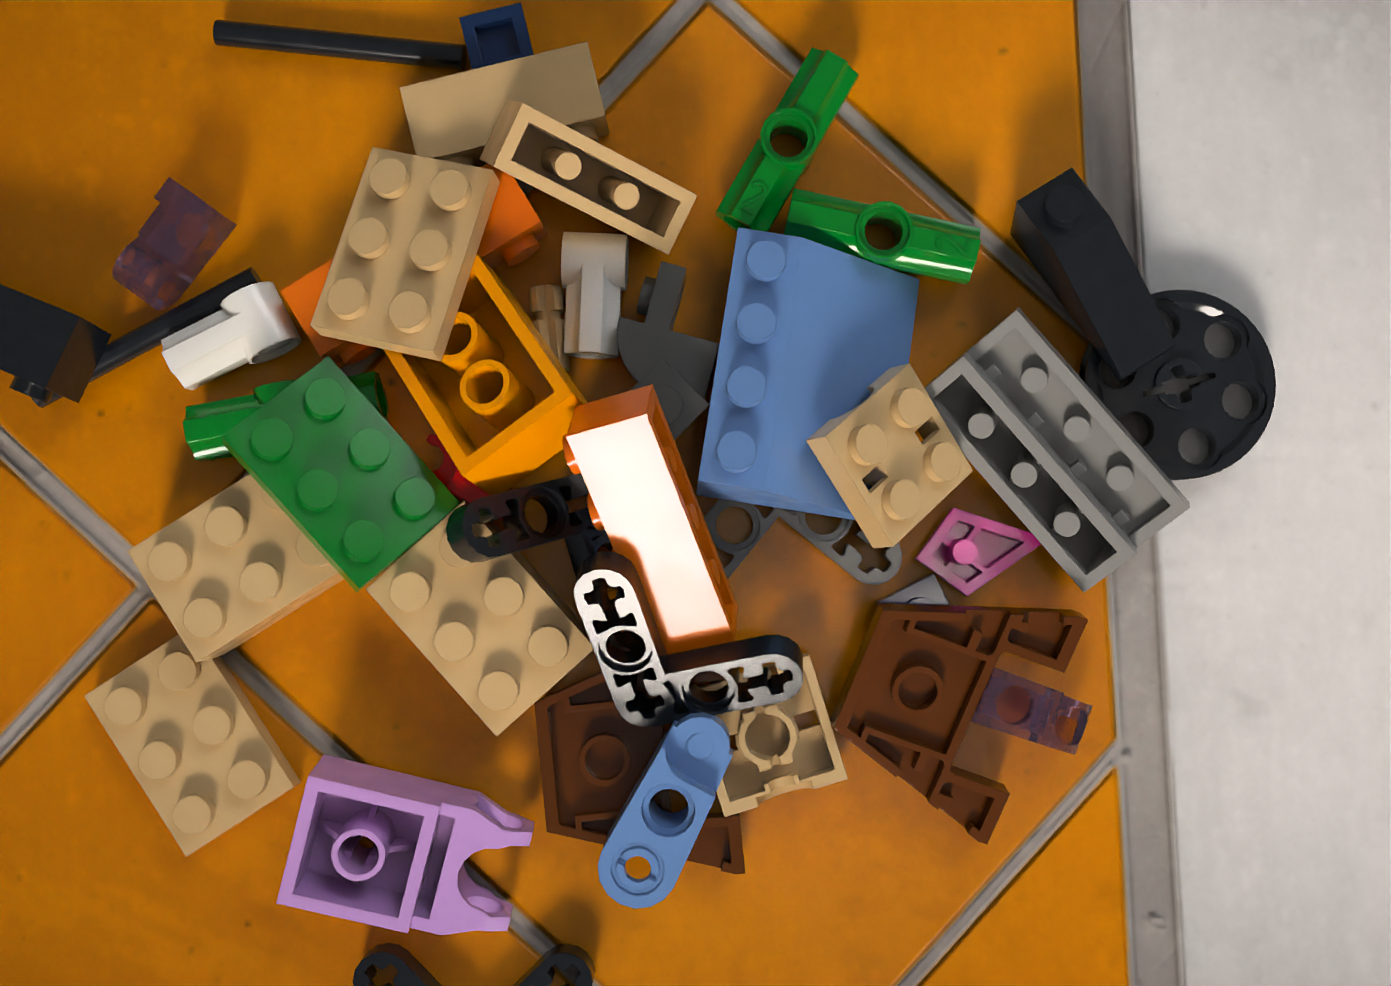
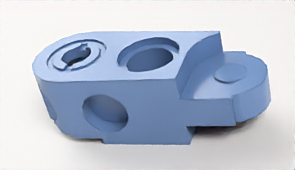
[598,712,733,909]

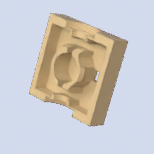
[806,363,973,548]
[697,653,848,817]

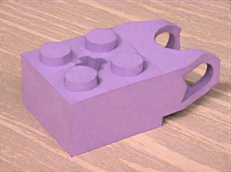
[276,754,535,935]

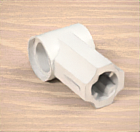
[561,232,629,359]
[161,281,302,390]

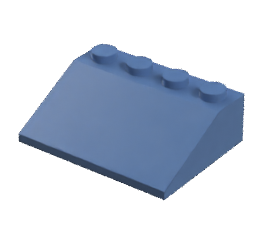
[696,227,920,520]

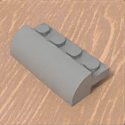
[924,307,1190,592]

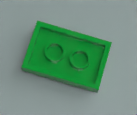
[222,356,461,593]

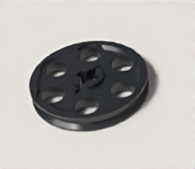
[1079,290,1276,481]

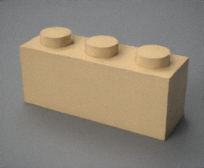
[399,42,610,167]
[480,99,697,255]

